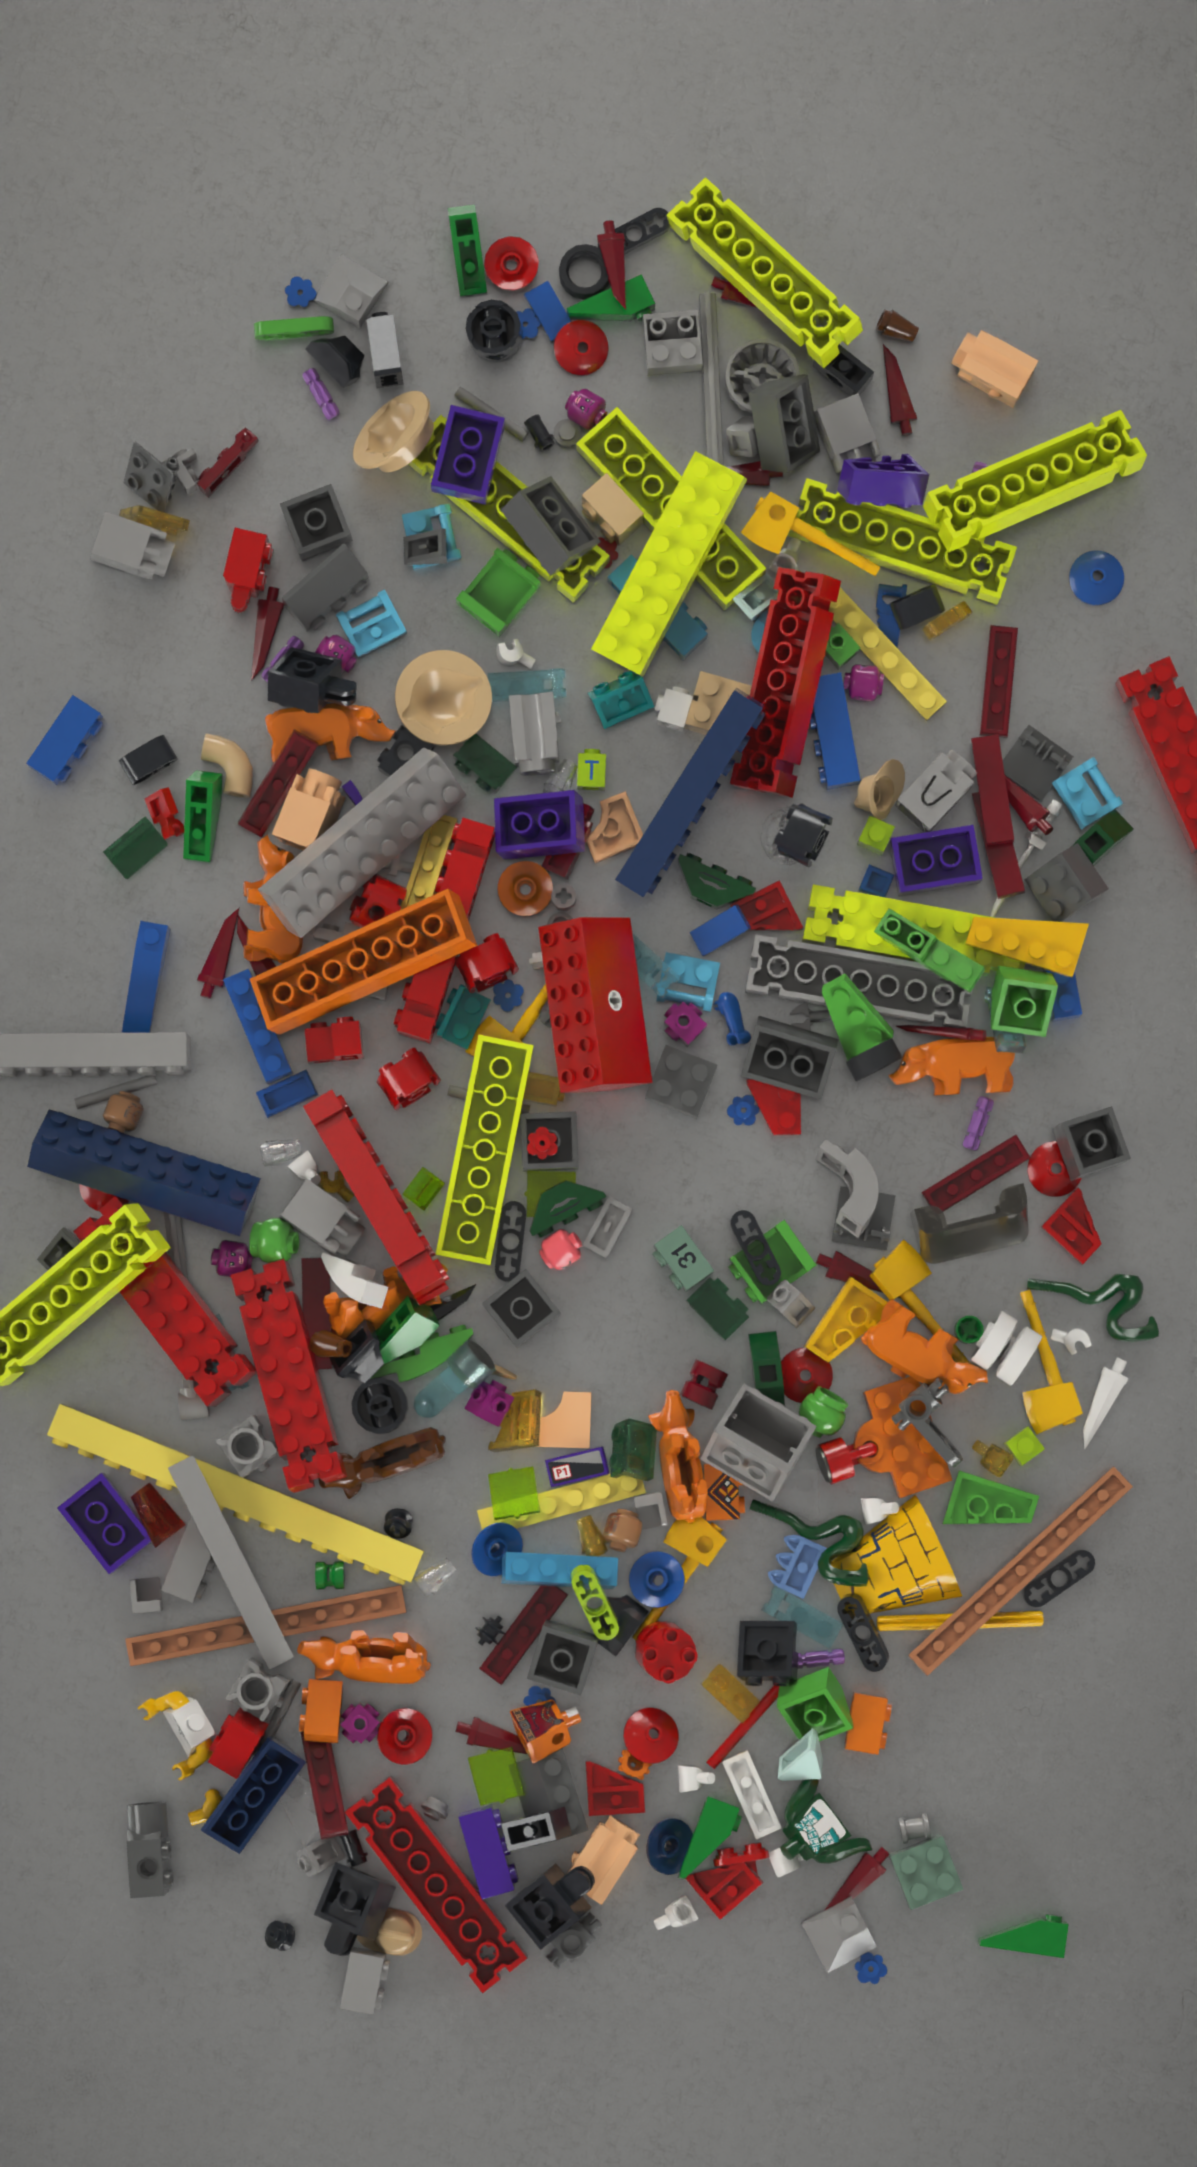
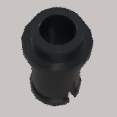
[524,414,555,452]
[339,1829,368,1867]

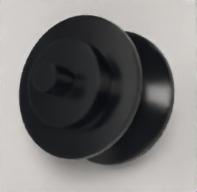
[384,1508,413,1539]
[475,1616,506,1646]
[265,1921,295,1951]

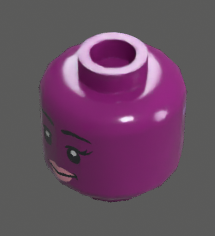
[565,388,608,430]
[315,635,358,673]
[843,664,884,701]
[211,1240,252,1277]

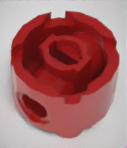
[349,873,407,928]
[455,933,519,993]
[376,1047,441,1111]
[635,1621,698,1684]

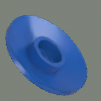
[1069,550,1124,605]
[471,1522,523,1576]
[629,1551,685,1608]

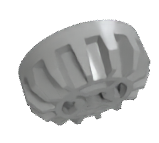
[725,339,800,412]

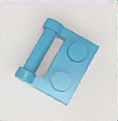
[402,504,462,570]
[335,589,407,658]
[1052,757,1124,830]
[656,952,720,1012]

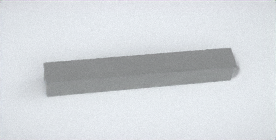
[168,1455,294,1670]

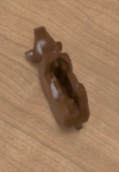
[318,1427,446,1499]

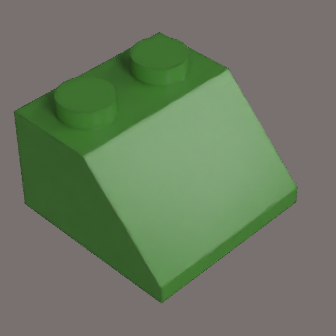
[991,966,1058,1037]
[777,1667,854,1741]

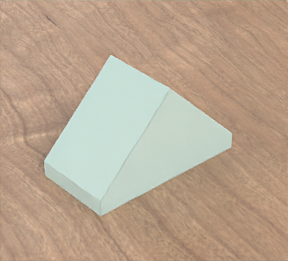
[778,1728,823,1781]

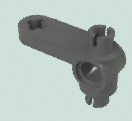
[891,1378,963,1468]
[546,1912,602,1969]

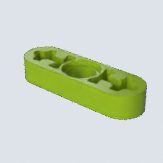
[571,1565,619,1640]

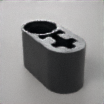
[889,584,945,630]
[119,735,178,785]

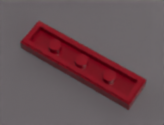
[980,625,1018,738]
[238,729,318,838]
[971,734,1014,846]
[972,792,1025,899]
[921,1135,1031,1216]
[301,1258,332,1370]
[479,1586,568,1685]
[300,1732,349,1839]

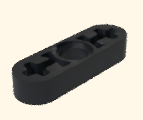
[598,208,670,255]
[495,1201,526,1282]
[730,1210,781,1286]
[1023,1550,1095,1607]
[837,1593,889,1672]

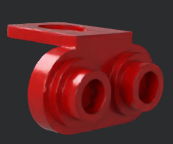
[713,1842,769,1875]

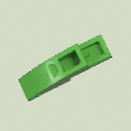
[874,908,985,993]
[370,1325,474,1383]

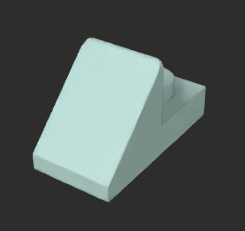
[733,573,779,622]

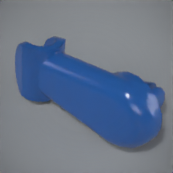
[713,992,751,1046]

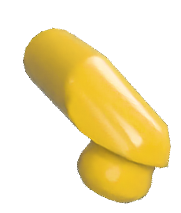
[188,1789,222,1826]

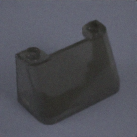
[910,1183,1029,1264]

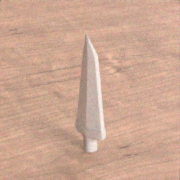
[1083,1358,1128,1449]

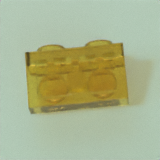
[700,1664,760,1724]

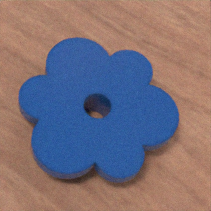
[285,276,317,307]
[516,308,541,339]
[493,979,524,1012]
[727,1095,759,1126]
[523,1686,556,1706]
[855,1952,887,1984]

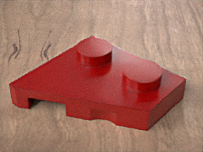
[730,880,803,931]
[746,1079,801,1135]
[1041,1188,1102,1265]
[586,1761,645,1816]
[685,1862,764,1920]

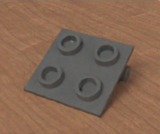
[123,441,180,515]
[1003,725,1074,801]
[832,1187,896,1251]

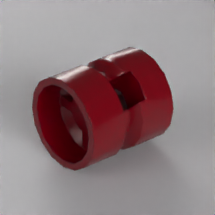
[680,1360,728,1410]

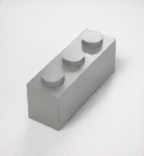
[161,1516,215,1603]

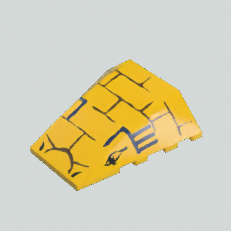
[831,1494,962,1616]

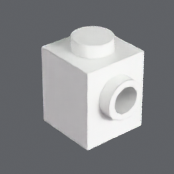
[655,686,693,732]

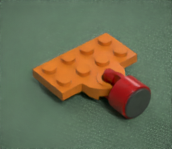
[815,1376,952,1498]

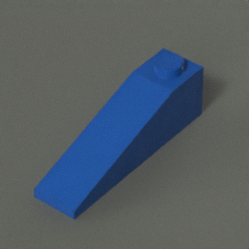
[122,921,171,1033]

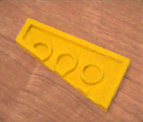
[965,917,1089,978]

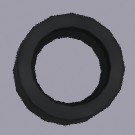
[559,244,609,300]
[846,1038,902,1081]

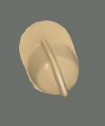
[854,759,905,820]
[357,1907,422,1955]

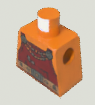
[509,1699,581,1764]

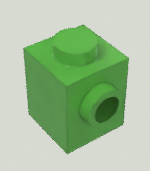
[825,623,861,670]

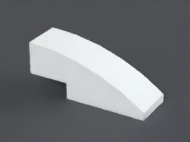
[321,1252,389,1308]

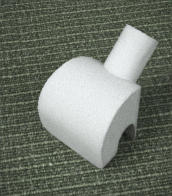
[769,538,801,573]
[496,639,536,669]
[287,1150,321,1185]
[1050,1328,1092,1355]
[861,1498,899,1525]
[678,1765,715,1793]
[769,1848,804,1877]
[654,1896,698,1930]

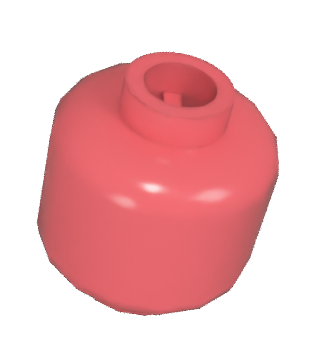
[539,1229,582,1270]

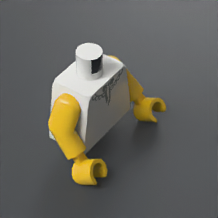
[138,1691,216,1780]

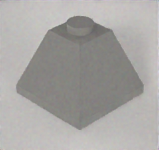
[313,254,388,328]
[801,1897,877,1973]

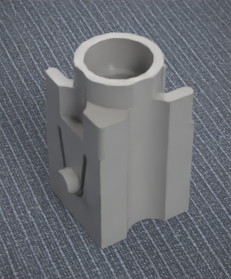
[814,393,881,474]
[90,511,175,580]
[509,692,561,775]
[895,750,977,832]
[279,1179,365,1257]
[216,1415,279,1478]
[225,1657,291,1721]

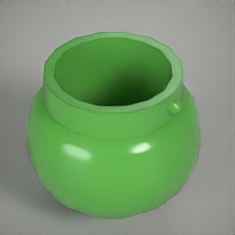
[249,1218,299,1263]
[799,1386,848,1438]

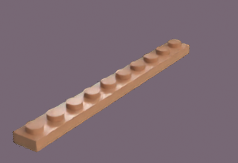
[908,1466,1133,1676]
[125,1585,407,1666]

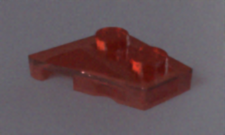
[131,1482,186,1548]

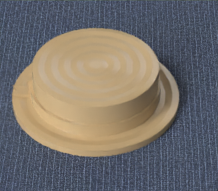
[353,391,434,472]
[395,650,492,745]

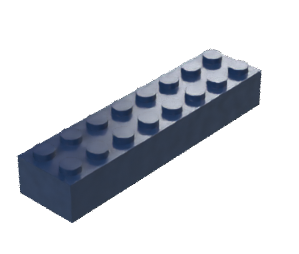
[615,687,766,897]
[27,1109,261,1237]

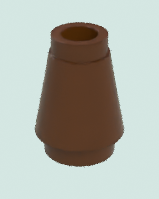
[876,309,919,342]
[310,1330,352,1357]

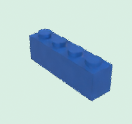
[810,672,861,790]
[223,969,294,1084]

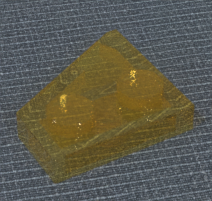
[119,505,190,536]
[488,1389,542,1452]

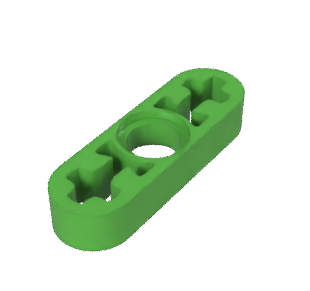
[254,316,334,340]

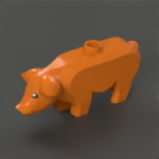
[265,703,396,763]
[243,834,303,963]
[888,1037,1017,1095]
[323,1264,448,1339]
[861,1299,988,1394]
[648,1390,708,1523]
[297,1630,431,1684]

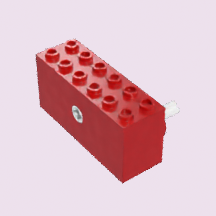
[529,917,653,1093]

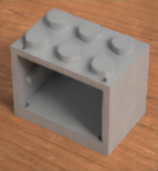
[700,1384,817,1502]

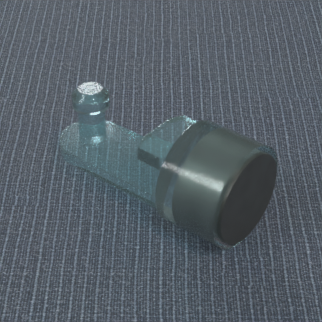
[414,1340,496,1418]

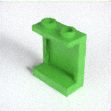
[456,548,541,637]
[728,1220,816,1304]

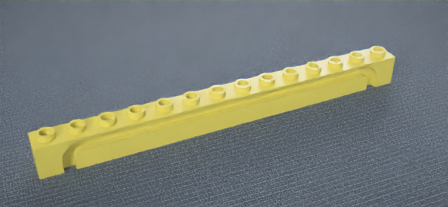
[47,1404,424,1585]

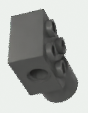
[126,1802,173,1898]

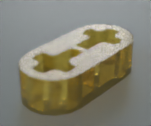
[922,601,973,641]

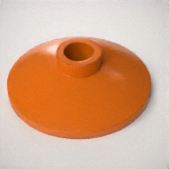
[498,861,553,916]

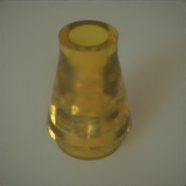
[576,1515,608,1557]

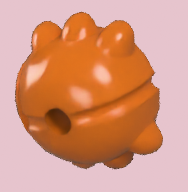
[618,1750,652,1780]

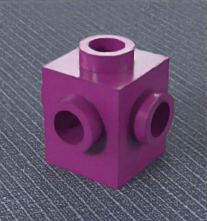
[664,1002,707,1047]
[464,1379,515,1427]
[340,1702,381,1744]

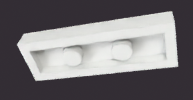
[722,1750,782,1840]

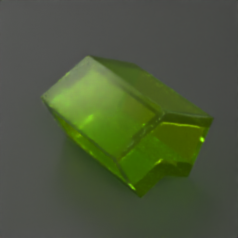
[402,1167,445,1211]

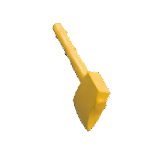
[741,491,880,576]
[465,983,548,1057]
[869,1239,970,1363]
[1020,1290,1083,1435]
[632,1517,727,1640]

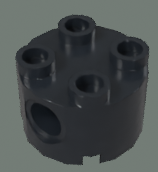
[465,299,523,361]
[774,803,833,867]
[351,1378,409,1434]

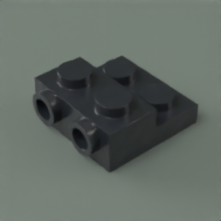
[737,1621,798,1686]

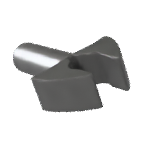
[790,1002,832,1031]

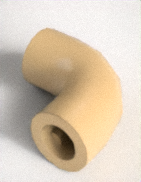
[201,733,253,798]

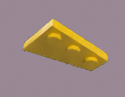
[804,1277,887,1363]

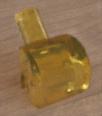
[318,1171,354,1203]
[972,1440,1014,1477]

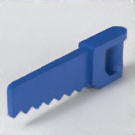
[876,584,907,648]

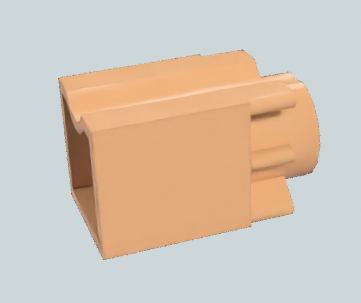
[951,330,1038,408]
[272,769,346,851]
[565,1815,640,1905]

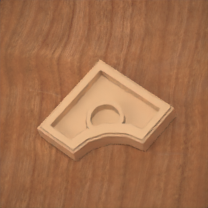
[586,791,643,863]
[534,1392,591,1449]

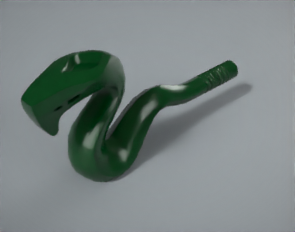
[1027,1274,1159,1342]
[750,1499,868,1587]

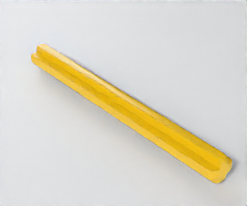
[876,1611,1044,1631]

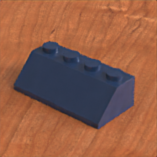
[201,1736,306,1854]

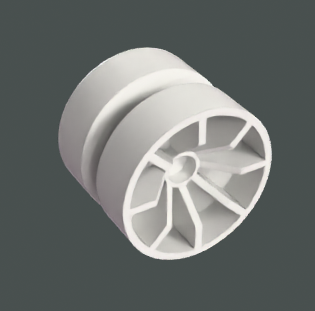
[971,1311,1042,1386]

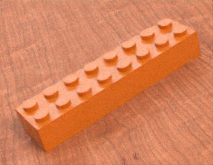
[250,889,477,1035]

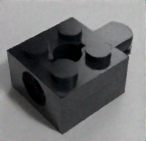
[268,647,357,713]
[314,1862,396,1956]
[505,1863,595,1950]

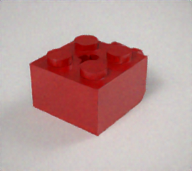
[223,527,274,614]

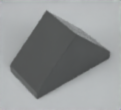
[403,528,447,565]
[37,1227,81,1270]

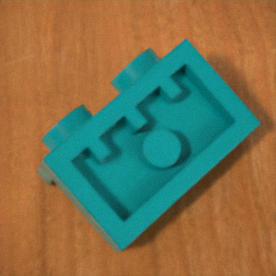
[588,671,655,729]
[434,984,491,1050]

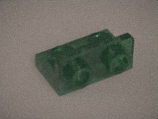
[453,734,517,793]
[609,1418,657,1481]

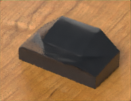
[305,336,364,388]
[329,1319,384,1383]
[598,1594,649,1656]

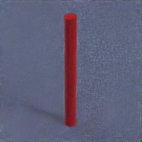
[706,1685,779,1770]

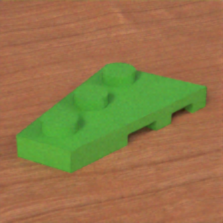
[822,974,894,1060]
[942,1471,1039,1524]

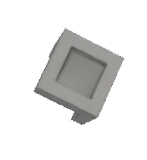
[726,416,759,457]
[633,1492,668,1530]
[130,1577,163,1614]

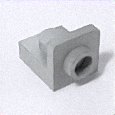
[172,448,198,495]
[767,1280,815,1328]
[296,1837,345,1877]

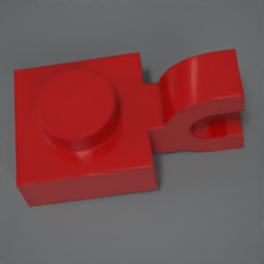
[144,787,184,840]

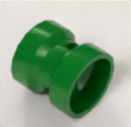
[954,1316,984,1344]
[315,1561,345,1590]

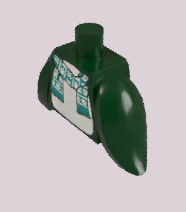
[780,1779,872,1864]

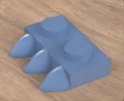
[767,1535,827,1599]

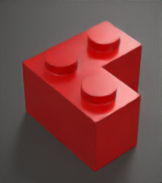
[305,1016,364,1064]
[208,1707,269,1779]

